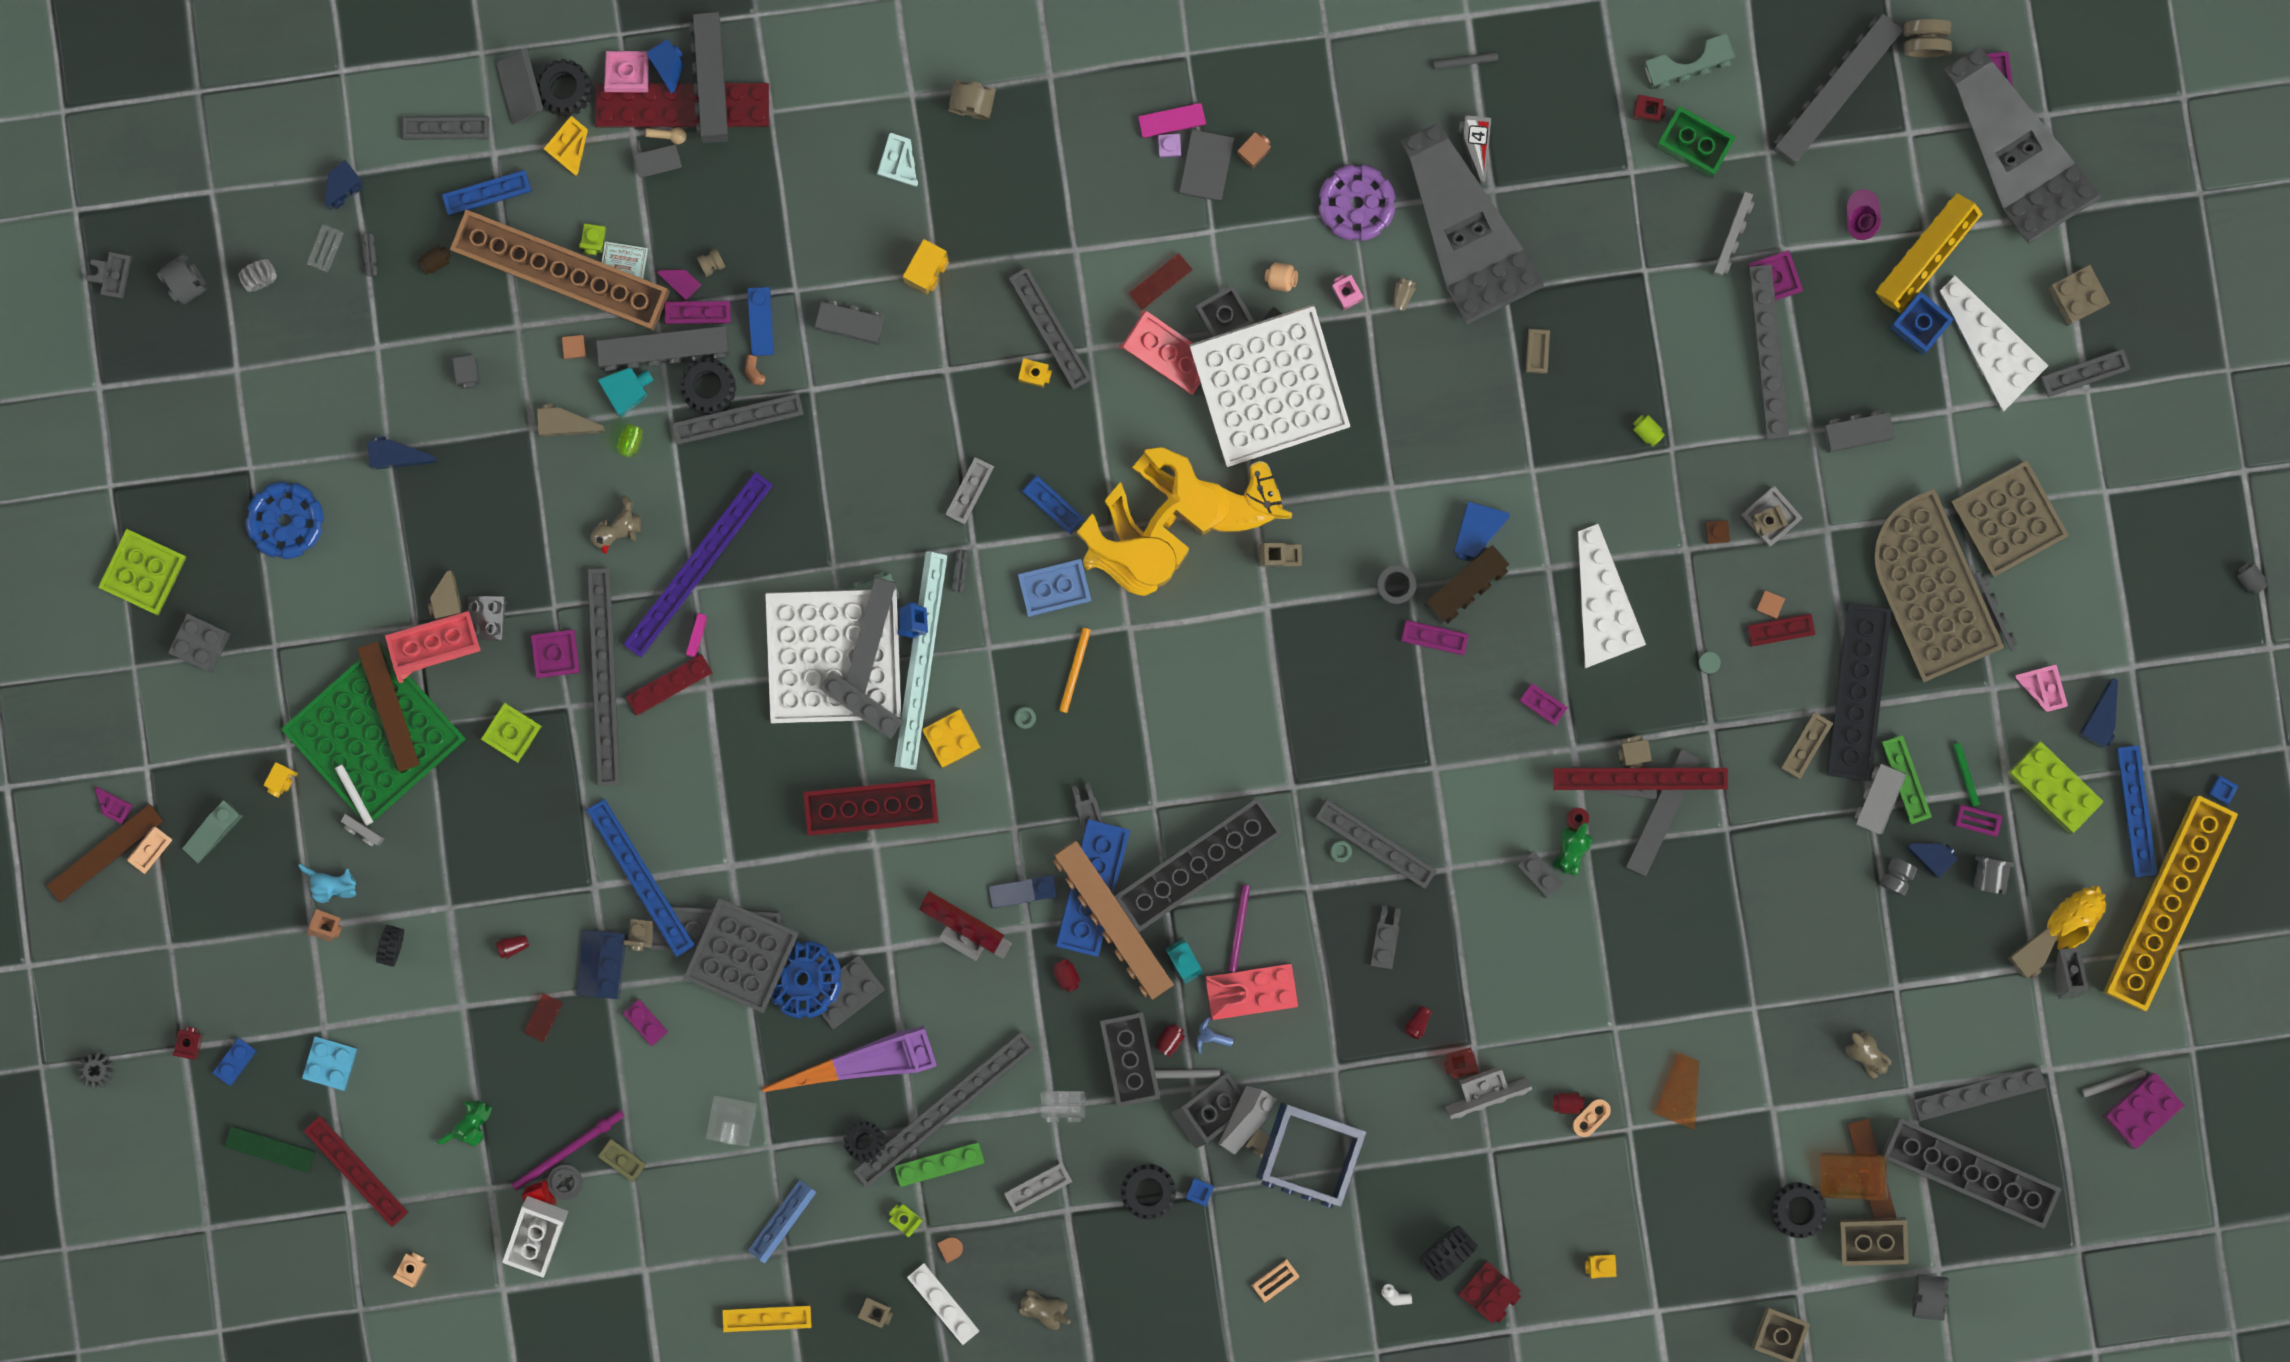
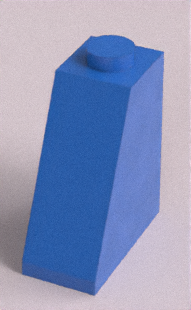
[1453,502,1510,561]

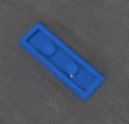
[1022,475,1085,535]

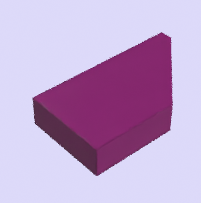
[657,270,701,301]
[95,787,133,824]

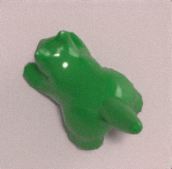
[1553,822,1593,876]
[436,1100,492,1146]

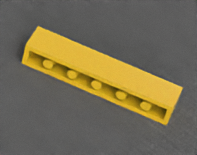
[1876,193,1983,313]

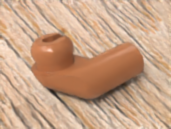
[744,355,766,385]

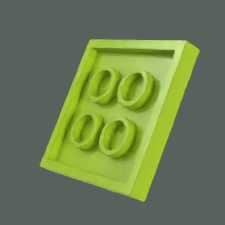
[98,529,187,616]

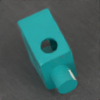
[598,368,654,418]
[1164,938,1204,984]

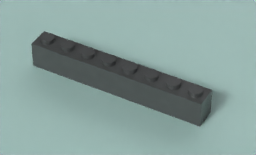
[1774,14,1903,166]

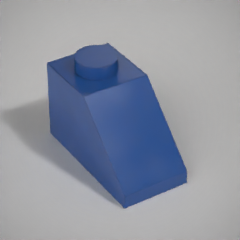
[646,39,684,94]

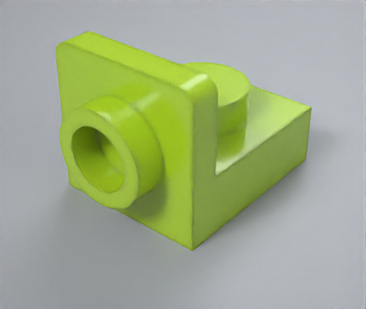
[579,224,606,256]

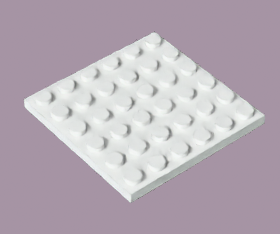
[1189,305,1350,467]
[765,588,901,723]

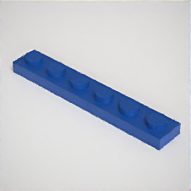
[2116,745,2157,878]

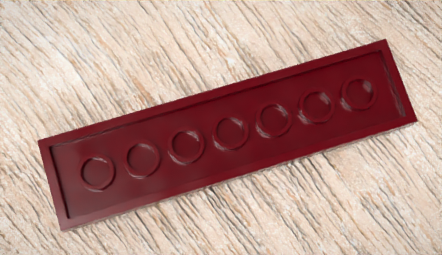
[596,83,769,128]

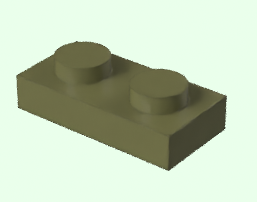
[598,1139,647,1182]

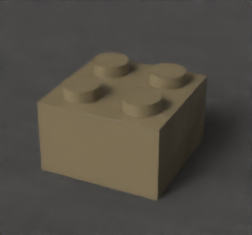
[2048,265,2110,326]
[1751,1307,1810,1362]

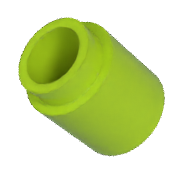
[1633,415,1665,447]

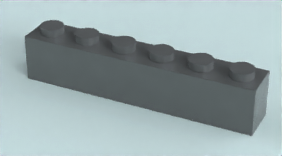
[690,12,729,143]
[596,326,730,372]

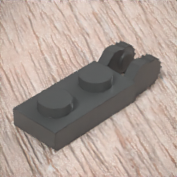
[1071,781,1103,835]
[1370,906,1401,969]

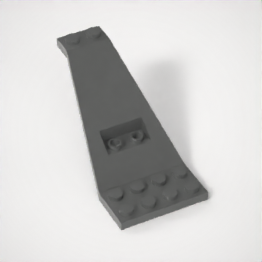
[1944,46,2101,244]
[1400,123,1544,325]

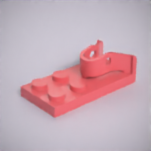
[1118,311,1201,395]
[385,611,481,683]
[1205,964,1298,1020]

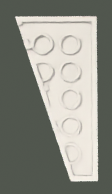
[1939,276,2048,413]
[1577,524,1646,668]

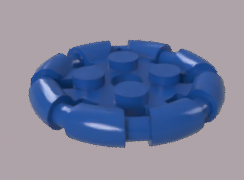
[245,481,324,559]
[771,940,842,1019]

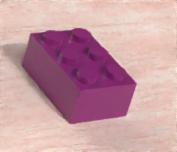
[2102,1073,2185,1149]

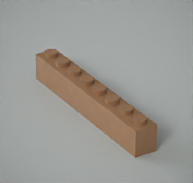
[1053,840,1174,1000]

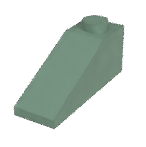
[182,800,243,864]

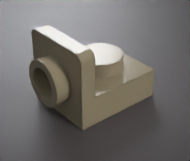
[623,919,654,951]

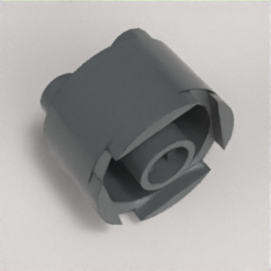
[157,254,207,304]
[1912,1274,1949,1321]

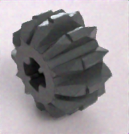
[77,1052,115,1089]

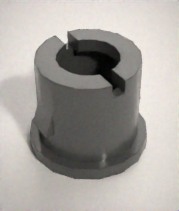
[1377,565,1416,604]
[1973,855,2015,894]

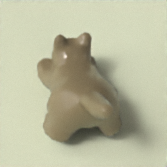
[1845,1031,1891,1079]
[1019,1289,1071,1331]

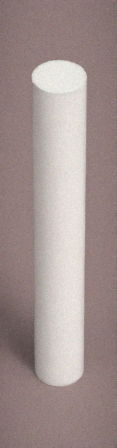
[335,765,374,826]

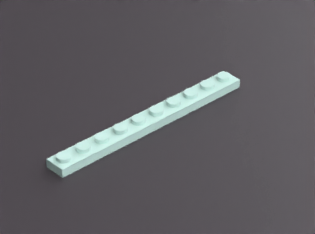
[894,552,947,770]

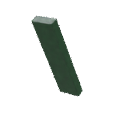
[224,1126,315,1173]

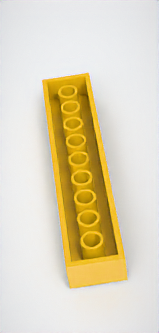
[2102,795,2238,1011]

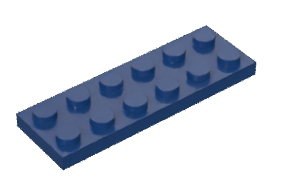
[1055,819,1130,957]

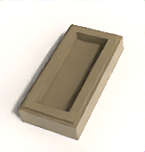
[1525,329,1550,374]

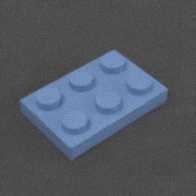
[1018,559,1092,617]

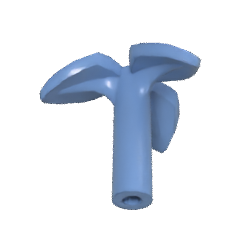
[1196,1017,1233,1054]

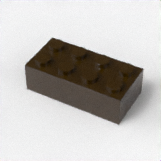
[1424,545,1510,624]

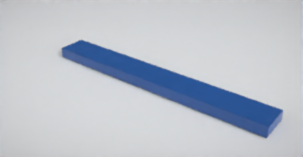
[586,798,695,957]

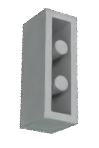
[1855,763,1907,834]

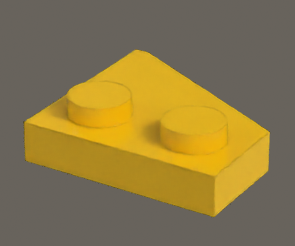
[544,116,588,176]

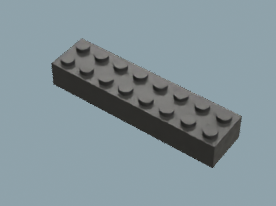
[1114,798,1283,932]
[1880,1118,2062,1229]

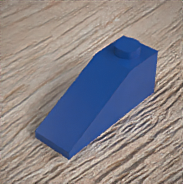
[748,287,774,356]

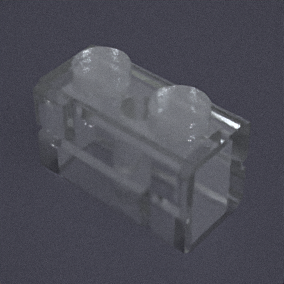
[1041,1091,1085,1122]

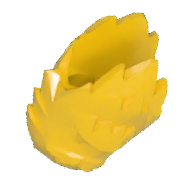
[2047,886,2106,950]

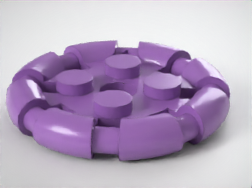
[1318,164,1396,241]

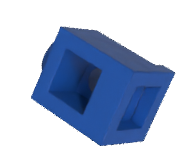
[897,603,928,638]

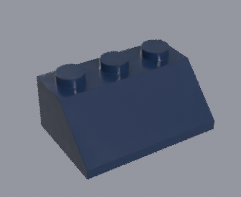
[576,930,627,999]

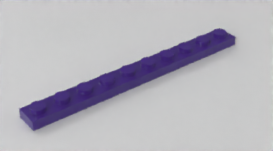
[623,472,773,658]

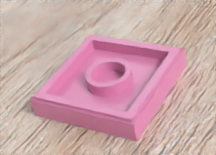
[604,51,649,92]

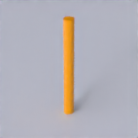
[1059,628,1091,713]

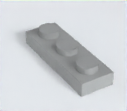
[945,457,994,525]
[1004,1163,1072,1213]

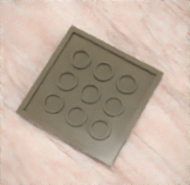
[1950,460,2069,578]

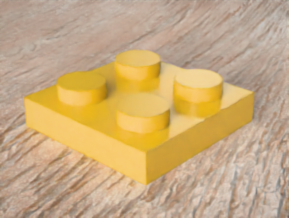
[922,709,981,768]

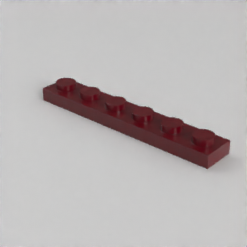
[304,1116,409,1227]

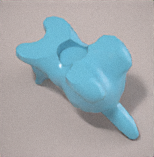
[298,863,356,903]

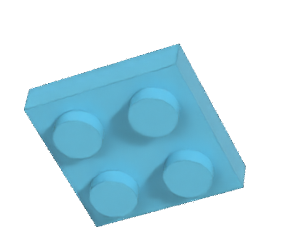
[302,1036,358,1091]

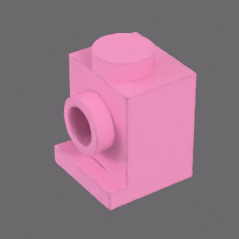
[1332,274,1364,310]

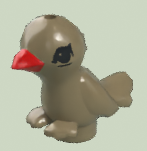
[590,495,642,555]

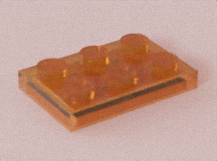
[1820,1153,1888,1200]

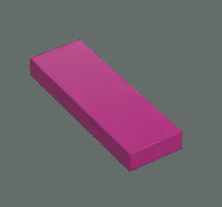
[1138,103,1206,138]

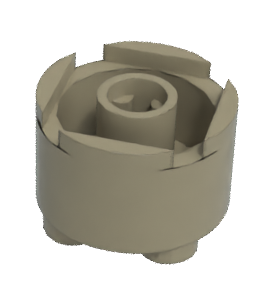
[948,80,996,120]

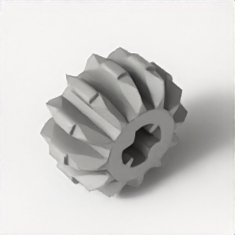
[238,259,277,292]

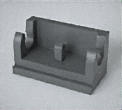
[634,144,682,178]

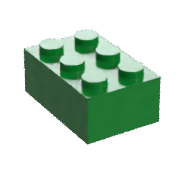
[1656,106,1736,179]

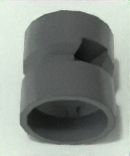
[1879,857,1918,897]

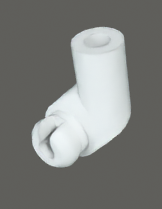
[1381,1284,1412,1306]

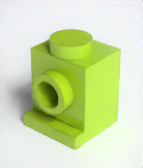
[888,1203,923,1237]

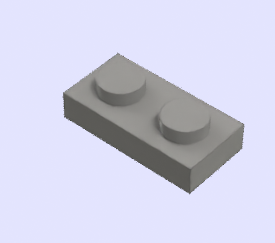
[341,814,385,847]

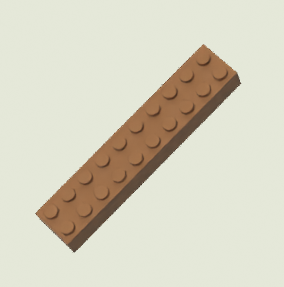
[450,210,670,331]

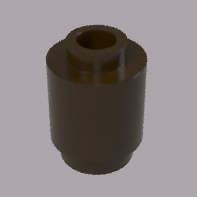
[418,245,451,275]

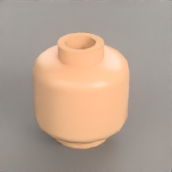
[1265,263,1298,292]

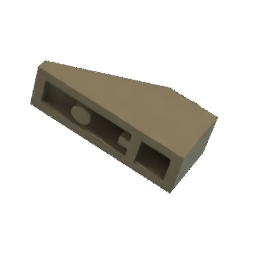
[537,404,606,437]
[2008,927,2059,979]

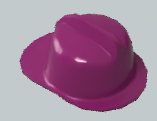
[1847,189,1882,240]

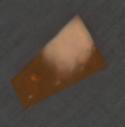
[1654,1053,1699,1130]

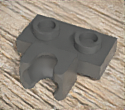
[86,252,132,299]

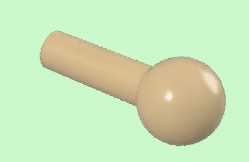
[645,127,686,144]

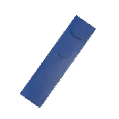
[442,170,532,216]

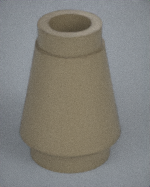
[1392,278,1416,311]

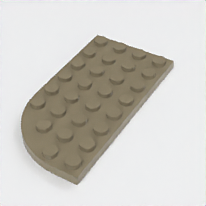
[1875,488,2004,682]

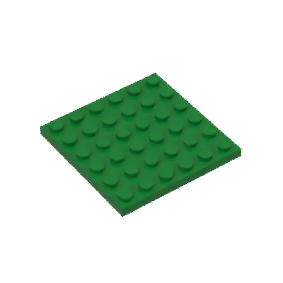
[281,642,466,826]

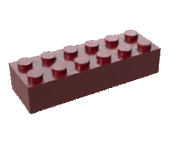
[803,779,939,836]

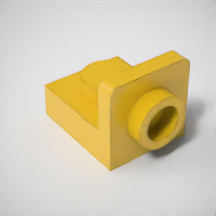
[1585,1254,1617,1279]

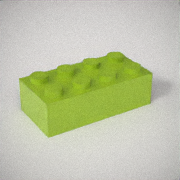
[2006,741,2104,834]

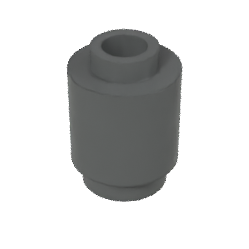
[2236,562,2268,595]

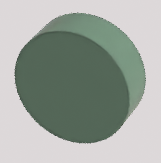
[1698,652,1721,674]
[1014,707,1036,729]
[1330,841,1352,863]

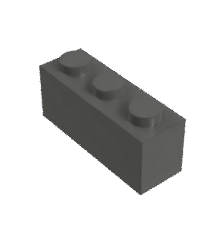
[815,300,885,345]
[1823,410,1895,453]

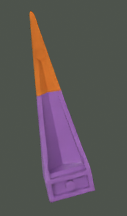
[762,1025,937,1092]

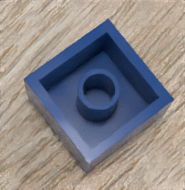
[1890,292,1954,355]

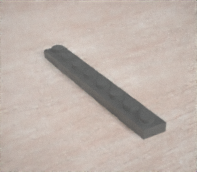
[1749,265,1789,440]

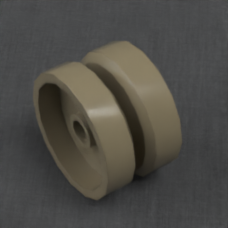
[1904,19,1952,58]

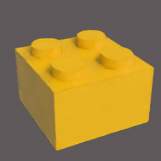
[903,239,949,295]

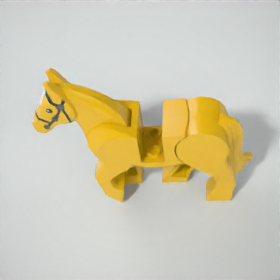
[1077,447,1292,596]

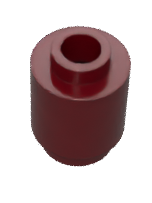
[1566,808,1589,830]
[1053,959,1081,993]
[1155,1023,1185,1057]
[1553,1092,1584,1114]

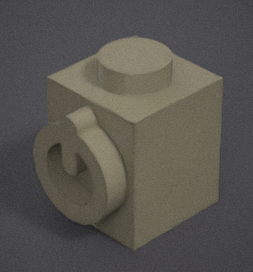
[1618,736,1652,768]

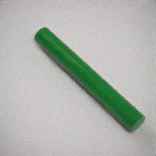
[1952,742,1980,807]

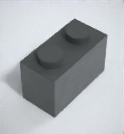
[1516,851,1563,898]

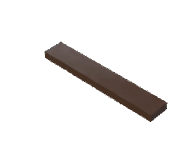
[357,641,420,772]
[46,804,164,903]
[1847,1118,1897,1218]

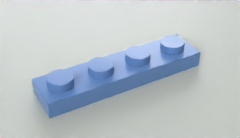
[748,1180,817,1263]

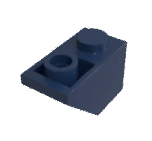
[325,160,364,210]

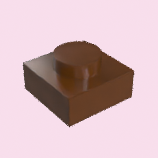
[1706,520,1730,544]

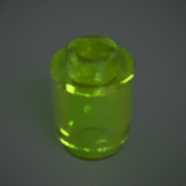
[616,424,643,458]

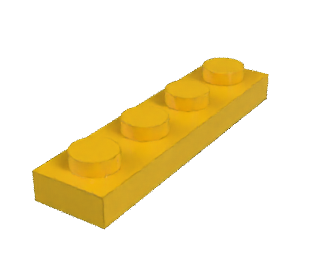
[723,1305,812,1332]

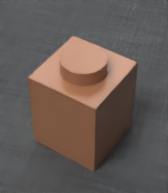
[1237,132,1271,169]

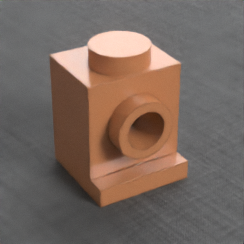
[306,909,342,942]

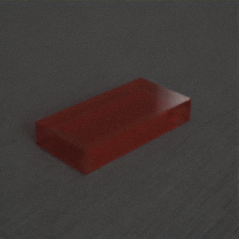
[524,993,563,1042]

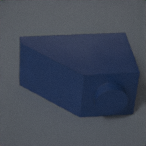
[1905,843,1958,878]

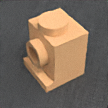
[393,1252,427,1288]

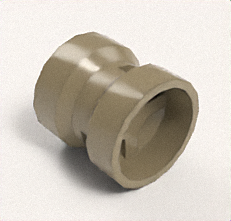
[697,248,726,277]

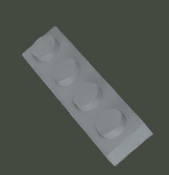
[1712,192,1754,278]

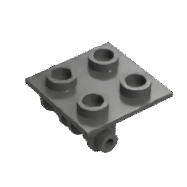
[466,596,507,641]

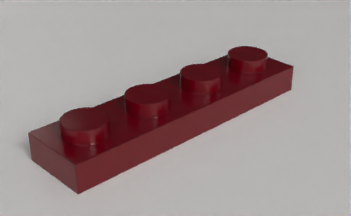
[626,654,713,716]
[919,891,1004,953]

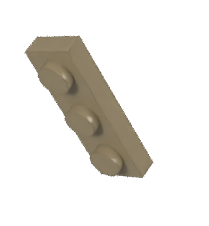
[1780,712,1833,779]

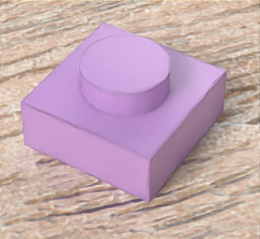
[1158,134,1181,158]

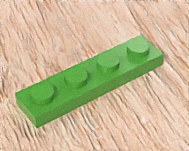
[1881,735,1932,825]
[894,1142,985,1187]

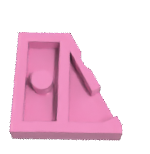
[2015,665,2068,712]

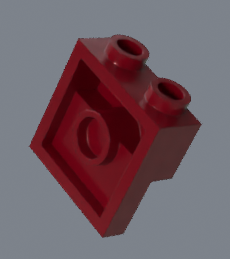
[1459,1261,1521,1324]

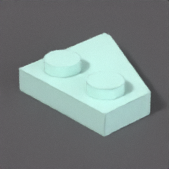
[877,133,918,187]

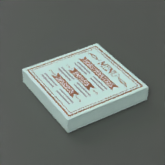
[602,242,648,279]

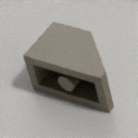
[428,571,463,620]

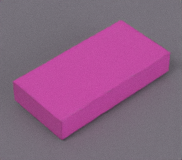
[686,613,708,658]

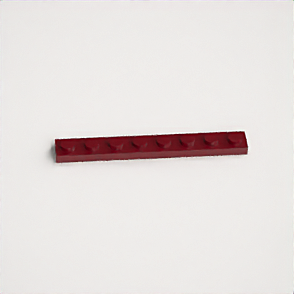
[1553,768,1728,790]

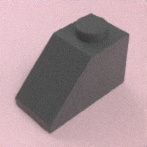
[2054,948,2089,999]

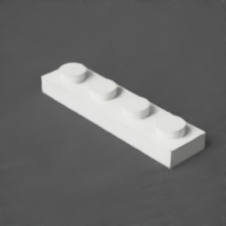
[907,1263,980,1345]

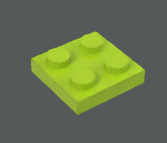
[481,703,542,763]

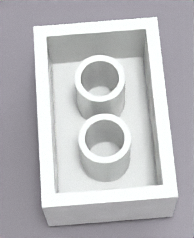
[502,1196,568,1278]

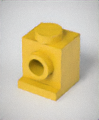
[1018,358,1052,388]
[263,762,298,798]

